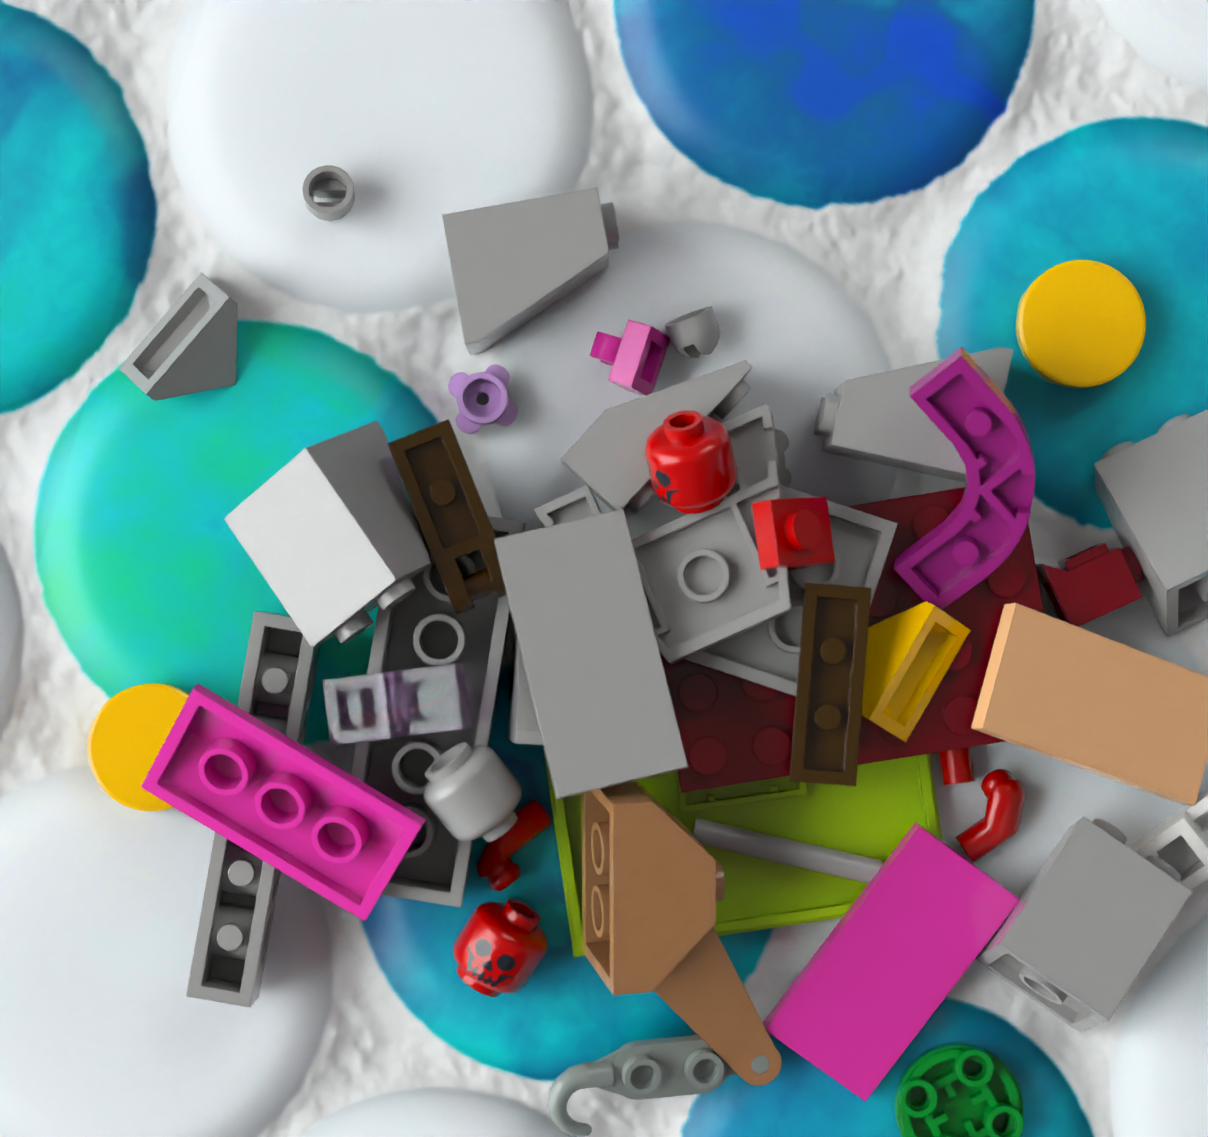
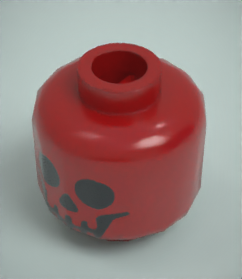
[645,410,737,514]
[453,898,548,997]

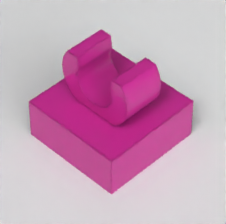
[589,319,670,396]

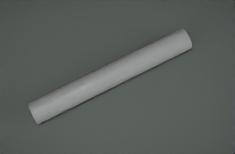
[692,818,882,883]

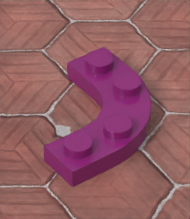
[894,347,1035,610]

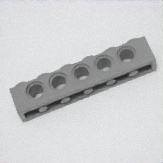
[186,611,321,1007]

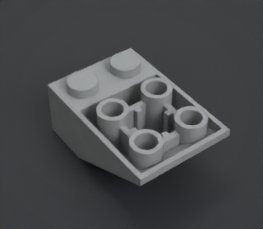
[561,360,752,514]

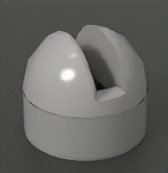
[302,165,355,222]
[665,307,720,358]

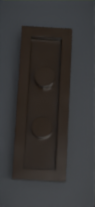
[789,582,871,786]

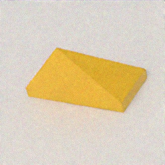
[862,601,971,742]

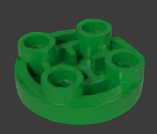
[894,1042,1024,1137]

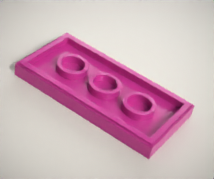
[763,822,1020,1102]

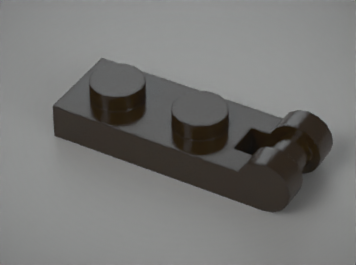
[387,419,507,615]

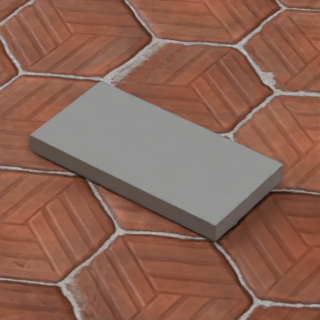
[494,509,688,800]

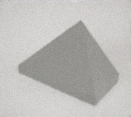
[119,273,238,401]

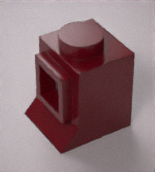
[1036,543,1144,627]

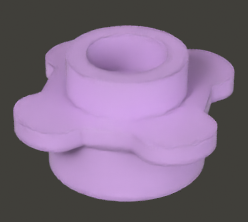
[448,364,518,434]

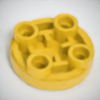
[1016,260,1146,389]
[88,683,190,812]

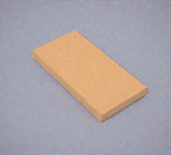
[971,603,1208,806]

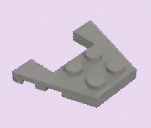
[534,403,792,664]

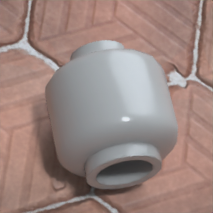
[424,742,522,842]

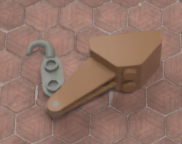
[547,781,782,1136]

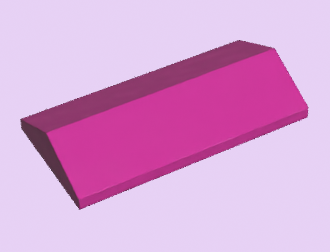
[141,683,426,921]

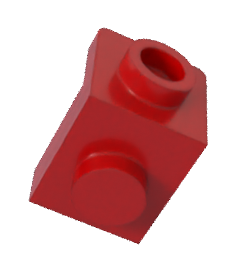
[752,497,835,570]

